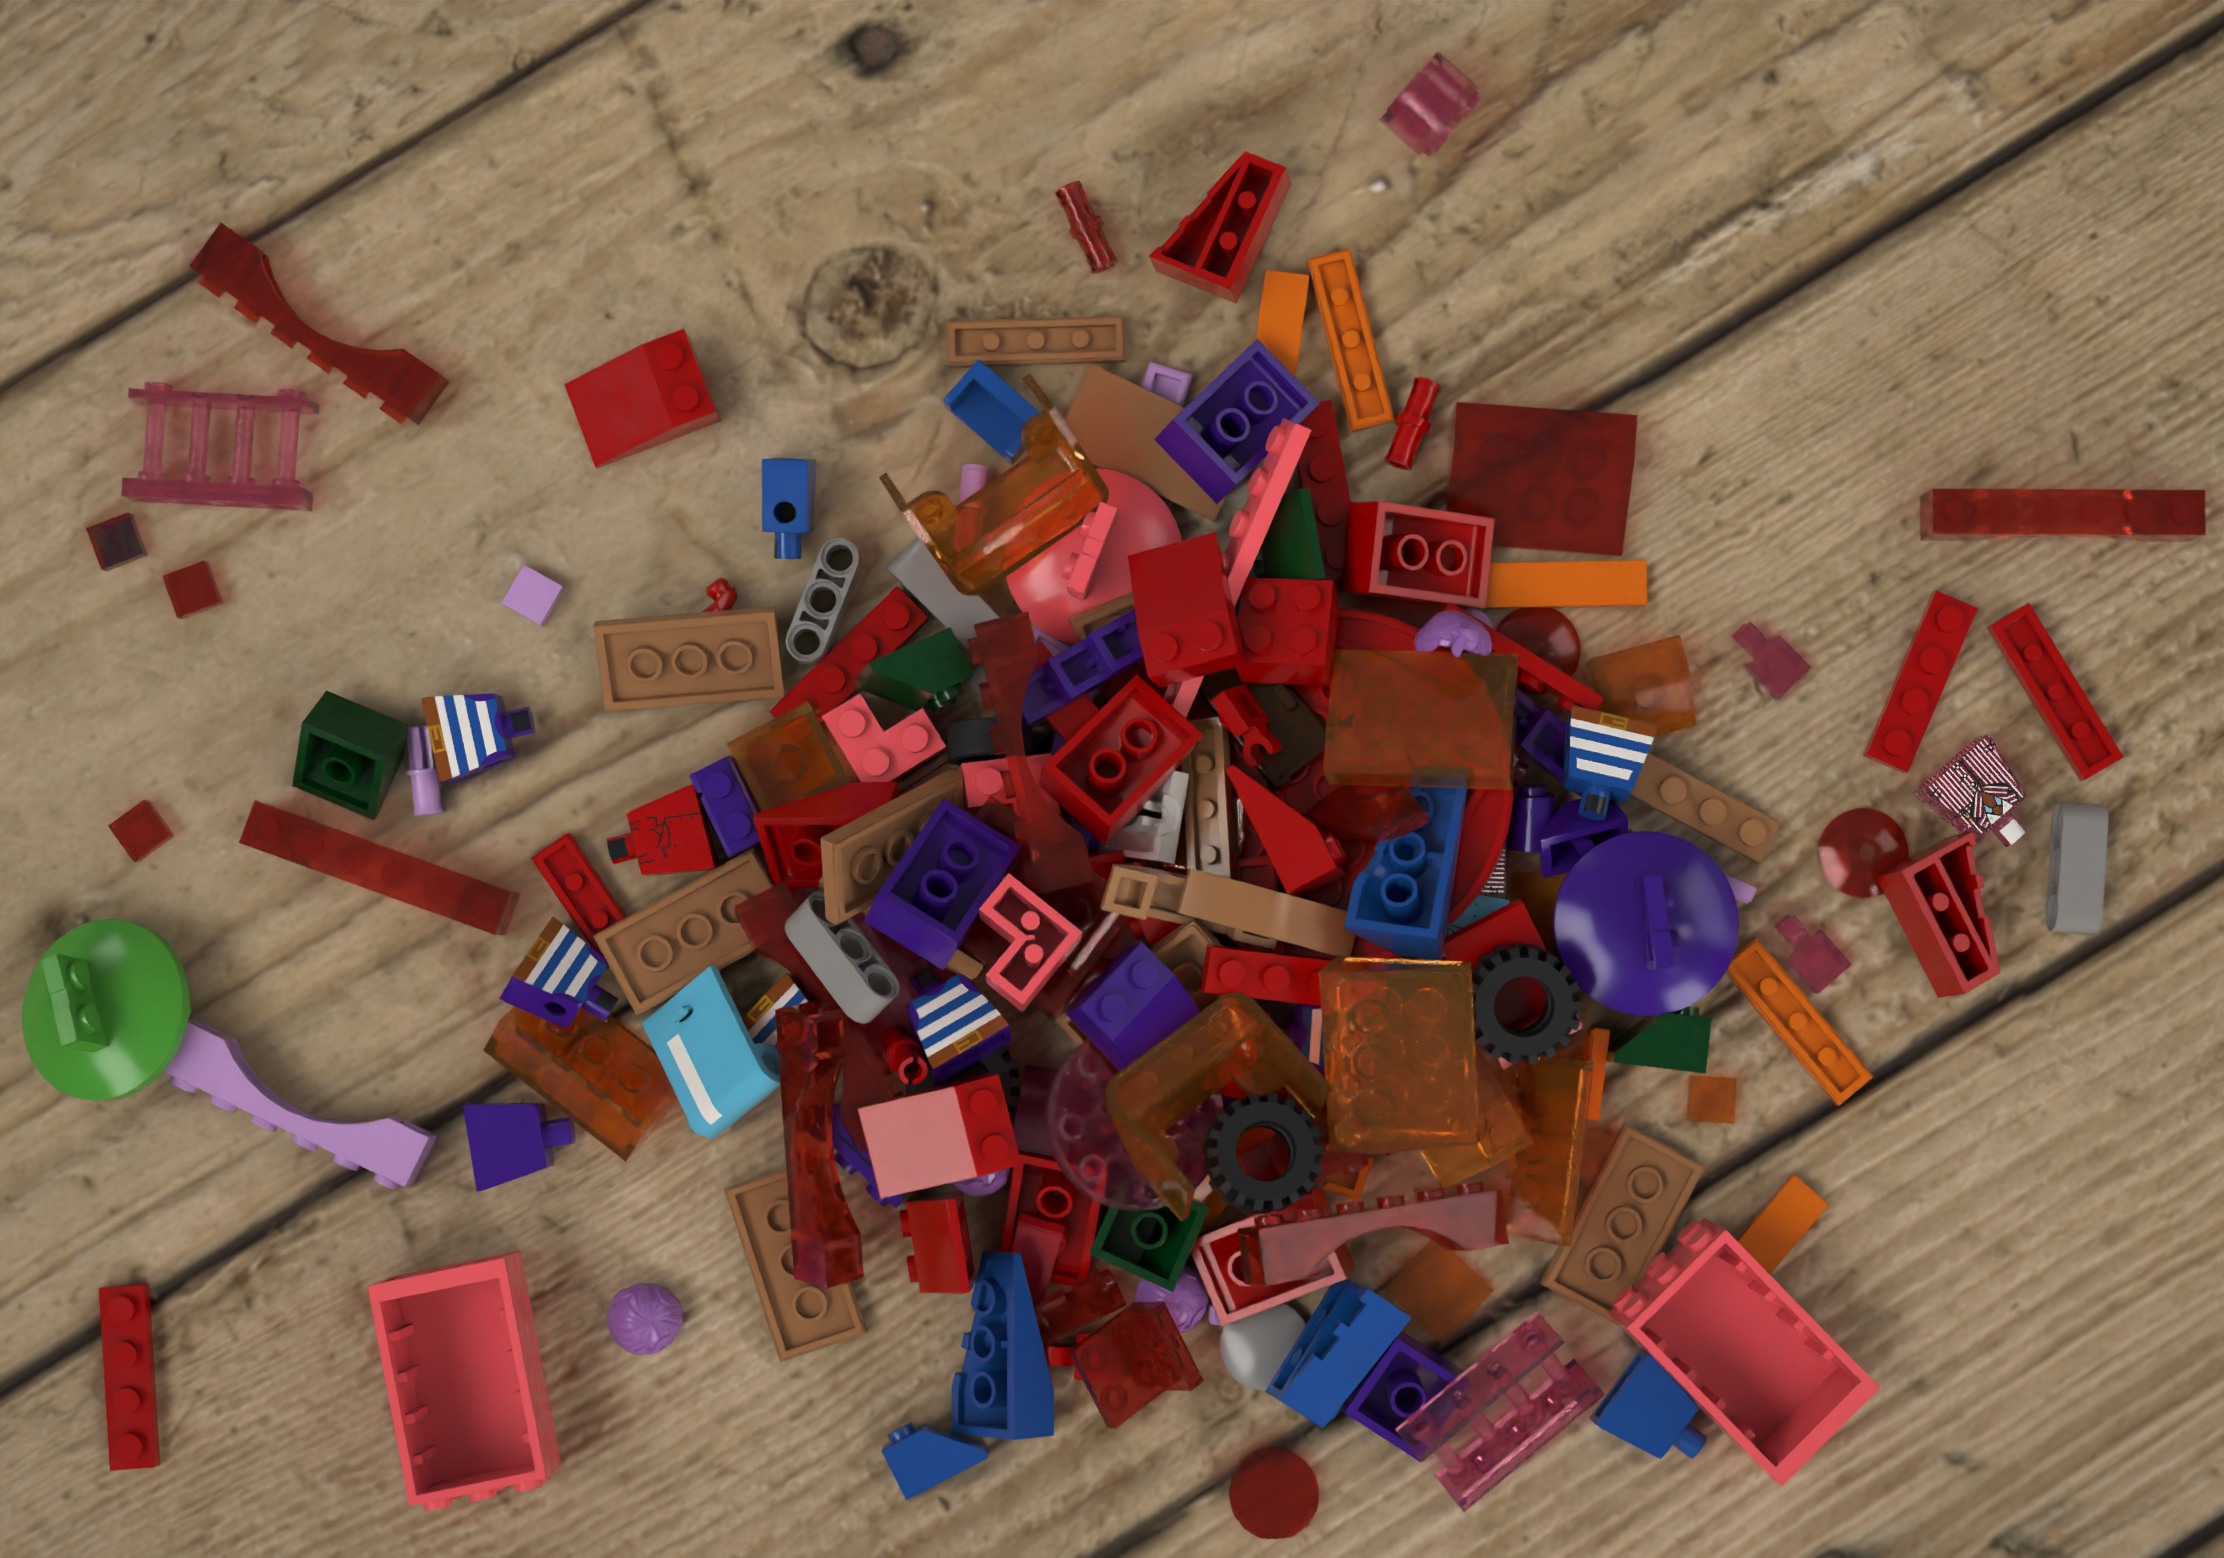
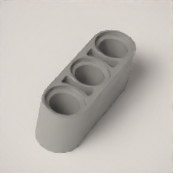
[886,536,1009,659]
[786,537,863,666]
[2046,802,2108,936]
[785,891,900,1024]

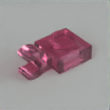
[1731,622,1811,699]
[1774,915,1852,994]

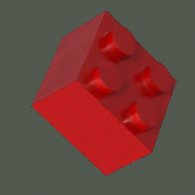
[1236,578,1340,686]

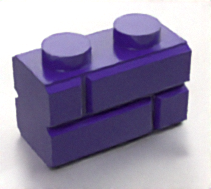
[689,755,761,859]

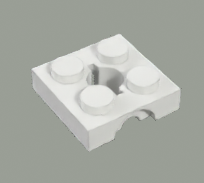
[1097,771,1189,864]

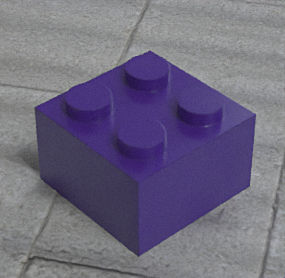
[1342,1331,1472,1462]

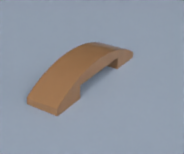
[1100,864,1277,950]
[1177,868,1356,960]

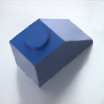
[881,1422,990,1500]

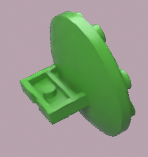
[22,919,191,1101]

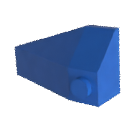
[1345,766,1470,961]
[952,1251,1054,1440]

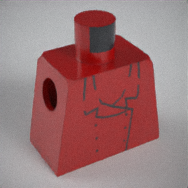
[607,784,719,876]

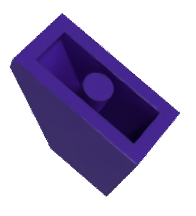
[1538,798,1629,878]

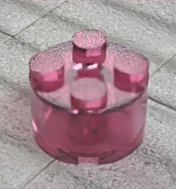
[1379,51,1482,157]

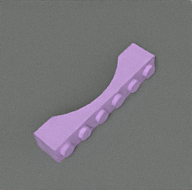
[164,1020,438,1190]

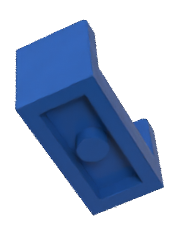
[943,359,1047,465]

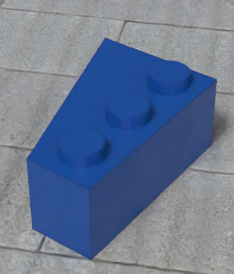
[1265,1279,1412,1428]

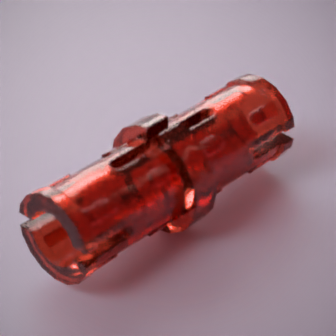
[1055,181,1118,274]

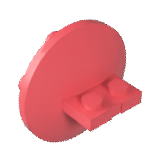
[1004,468,1182,646]

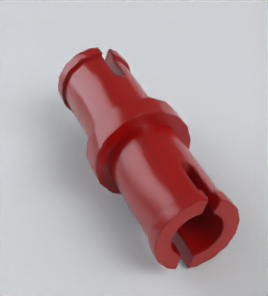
[1384,377,1442,471]
[881,1025,928,1085]

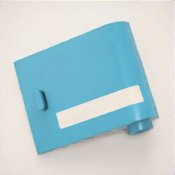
[642,966,791,1138]

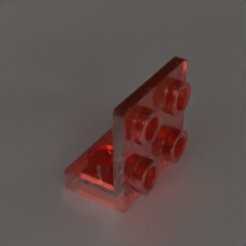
[1070,1302,1204,1429]

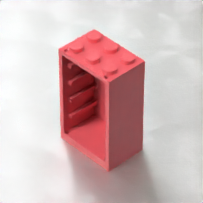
[1608,1217,1880,1486]
[367,1250,562,1511]

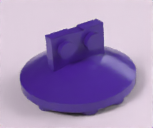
[1553,831,1739,1016]

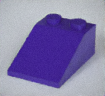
[1154,339,1320,504]
[864,798,1022,970]
[1065,942,1225,1111]

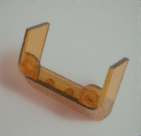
[879,373,1109,596]
[1104,992,1331,1222]

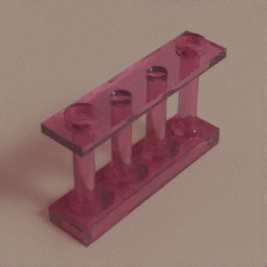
[121,382,319,511]
[1395,1311,1605,1512]

